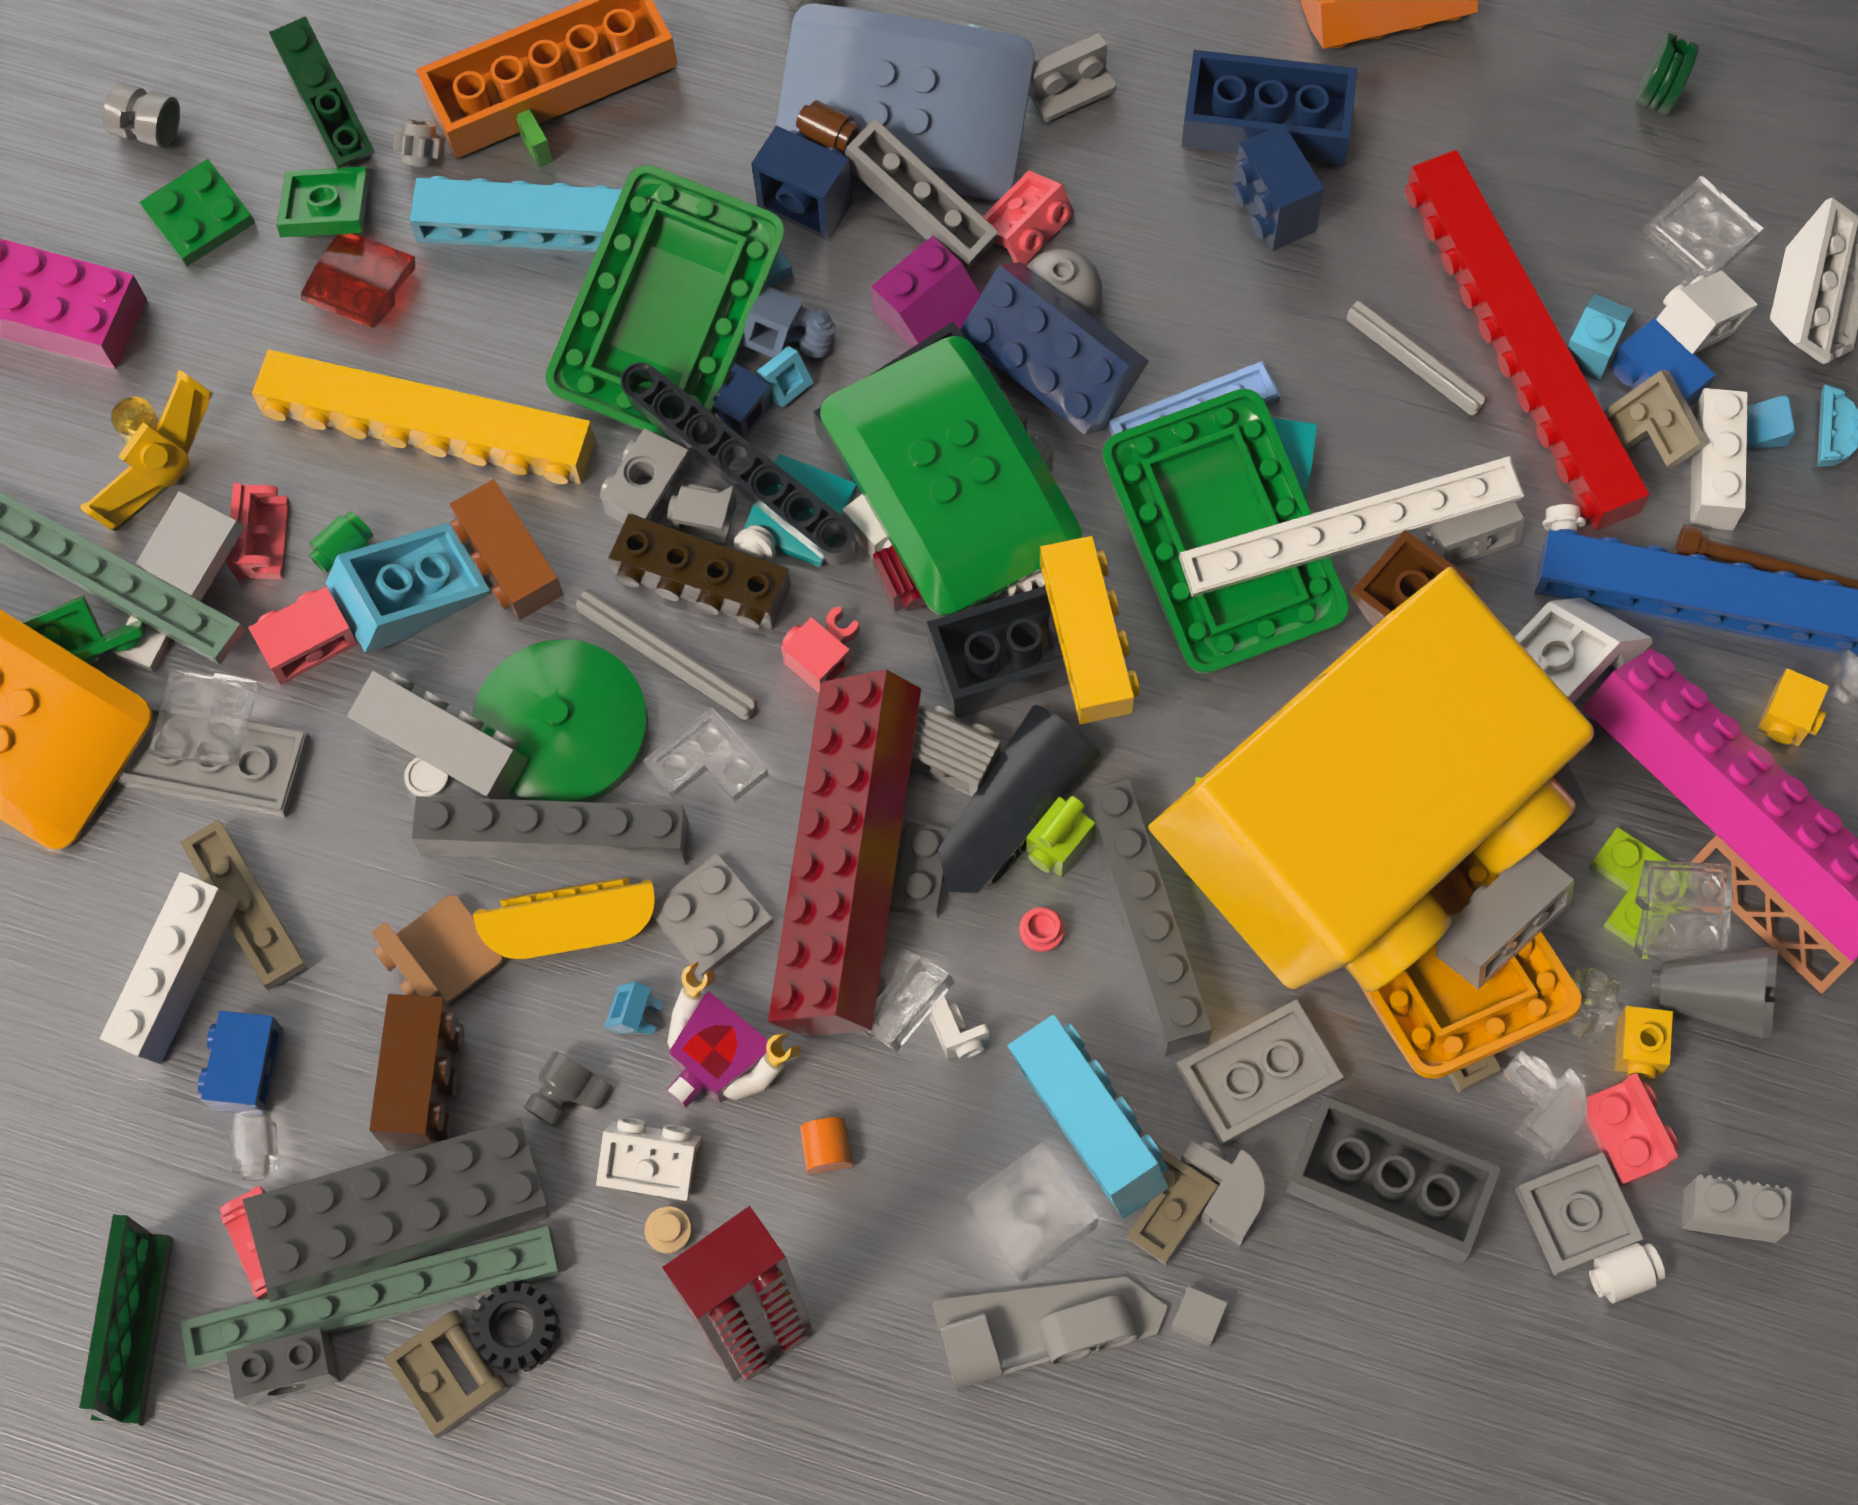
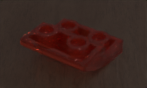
[301,233,415,328]

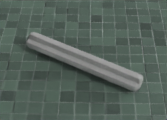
[1346,300,1487,416]

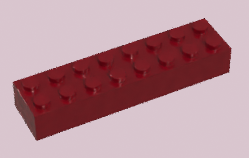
[768,669,921,1037]
[662,1205,812,1382]

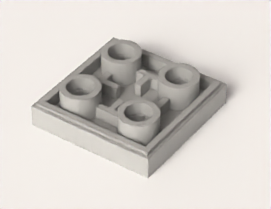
[135,491,245,601]

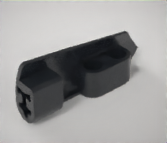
[938,705,1101,895]

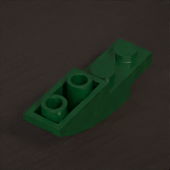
[269,16,375,168]

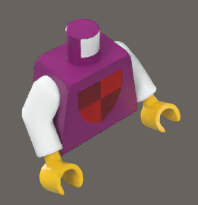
[666,962,801,1108]

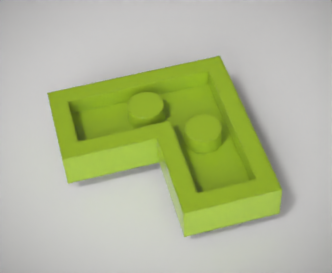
[1590,827,1694,952]

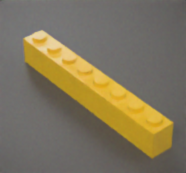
[252,349,595,484]

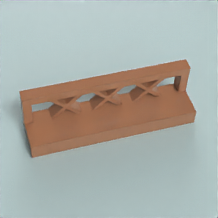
[1686,835,1858,994]

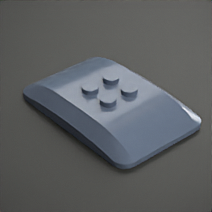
[776,3,1035,201]

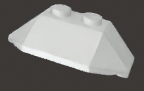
[1770,198,1858,364]

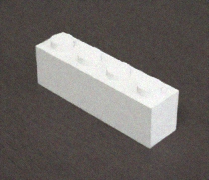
[100,872,240,1064]

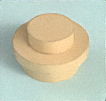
[644,1206,692,1254]

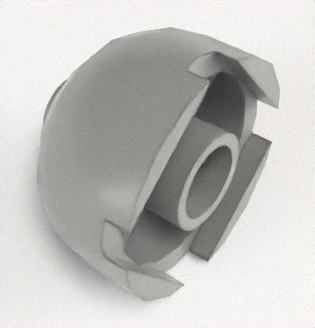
[1027,249,1102,319]

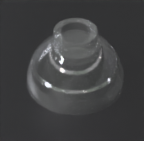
[1829,649,1858,709]

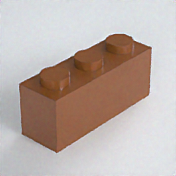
[449,479,564,620]

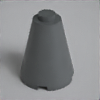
[1651,947,1778,1039]

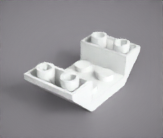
[1515,598,1653,703]

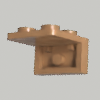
[371,895,503,1004]

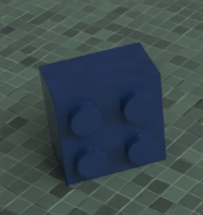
[1231,123,1324,251]
[751,125,853,241]

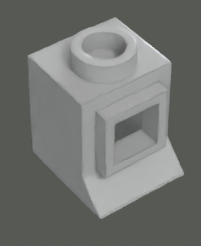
[667,484,737,546]

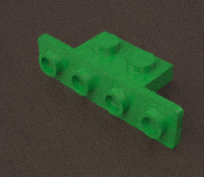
[21,595,146,664]

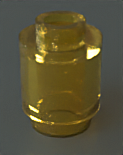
[111,396,160,445]

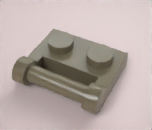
[383,1310,509,1439]

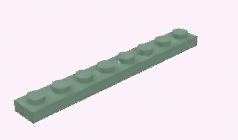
[0,491,245,665]
[180,1226,560,1370]

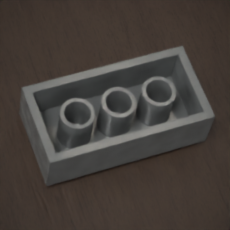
[1285,1096,1502,1265]

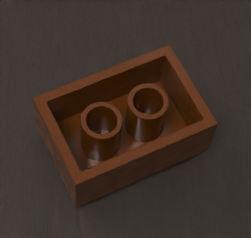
[369,994,464,1152]

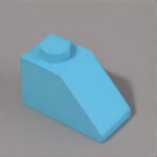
[1568,294,1633,381]

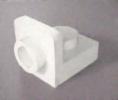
[926,992,989,1060]

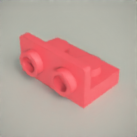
[982,170,1074,264]
[1578,1073,1679,1187]

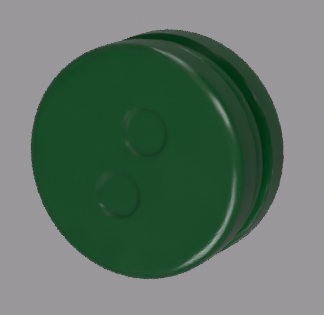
[1634,32,1699,116]

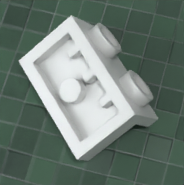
[596,1117,702,1201]

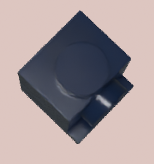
[713,363,773,439]

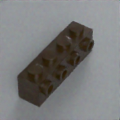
[608,513,791,630]

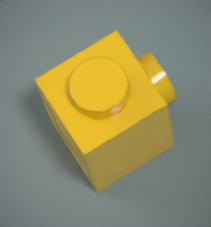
[1757,668,1829,747]
[1614,1006,1673,1081]

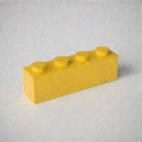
[1040,536,1140,724]

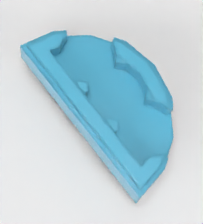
[1817,384,1858,467]

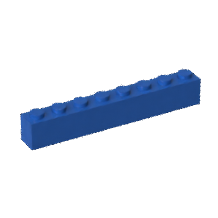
[1534,529,1858,657]

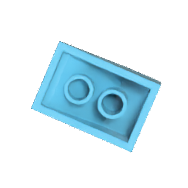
[325,522,490,653]

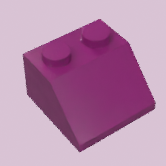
[871,235,981,348]

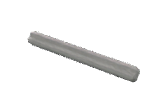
[575,589,758,720]

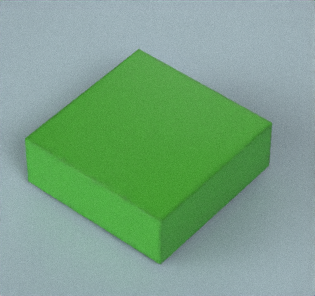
[516,109,553,167]

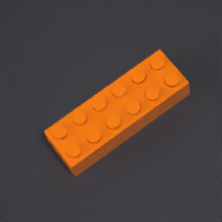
[416,0,678,159]

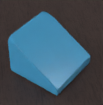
[1746,396,1795,449]

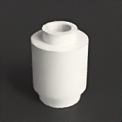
[1589,1243,1665,1303]

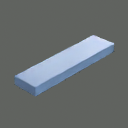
[1108,361,1281,436]

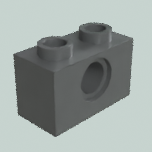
[226,1327,341,1407]

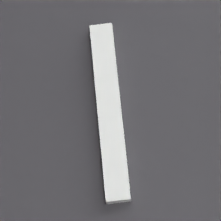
[1179,456,1524,597]

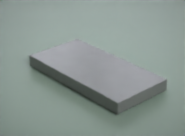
[115,701,310,818]

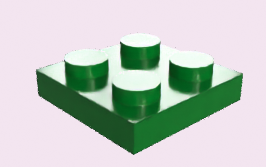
[139,159,255,267]
[276,166,370,238]

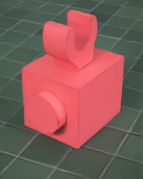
[781,606,860,693]

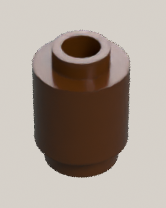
[796,100,861,155]

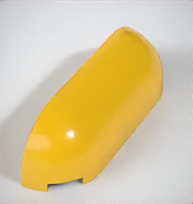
[473,878,655,959]

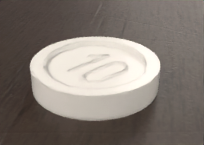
[404,757,449,797]

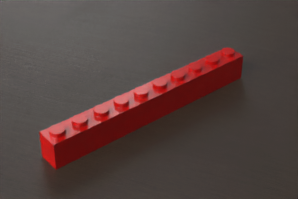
[1405,149,1650,531]

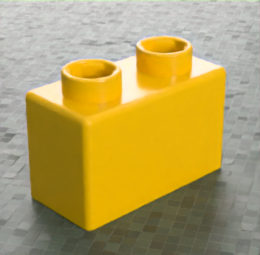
[1148,567,1594,992]

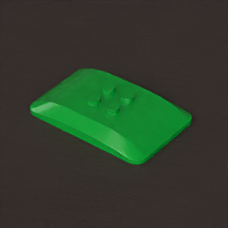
[545,165,785,444]
[820,336,1082,616]
[1102,388,1349,674]

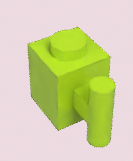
[1026,796,1095,877]

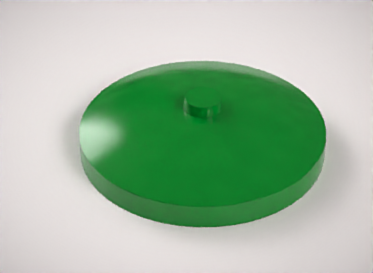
[472,639,648,802]

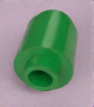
[309,511,374,574]

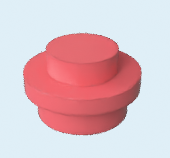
[1019,907,1064,952]

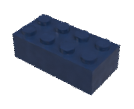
[1181,50,1358,165]
[960,262,1149,435]

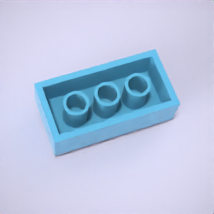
[1007,1014,1169,1219]

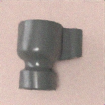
[523,1050,612,1127]

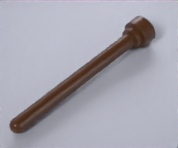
[1674,524,1858,589]

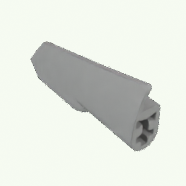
[932,1276,1168,1389]

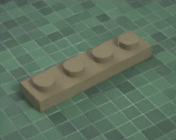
[180,819,307,991]

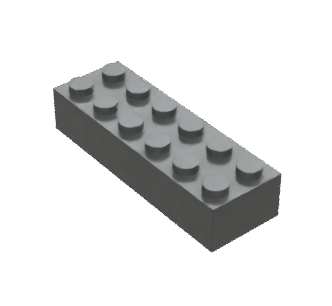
[243,1118,547,1302]

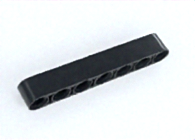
[620,362,858,566]

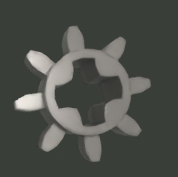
[392,119,445,167]

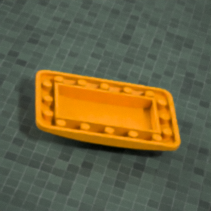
[0,608,153,850]
[1358,852,1582,1079]

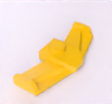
[80,370,213,531]

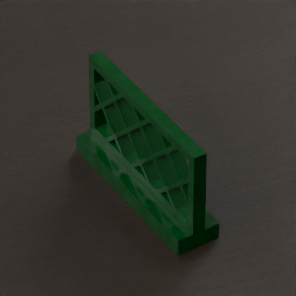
[79,1214,174,1426]

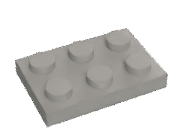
[1176,999,1344,1146]

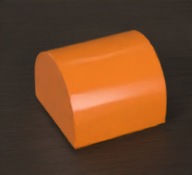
[800,1117,853,1175]

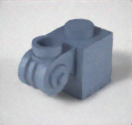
[741,285,836,358]

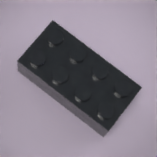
[927,586,1070,718]

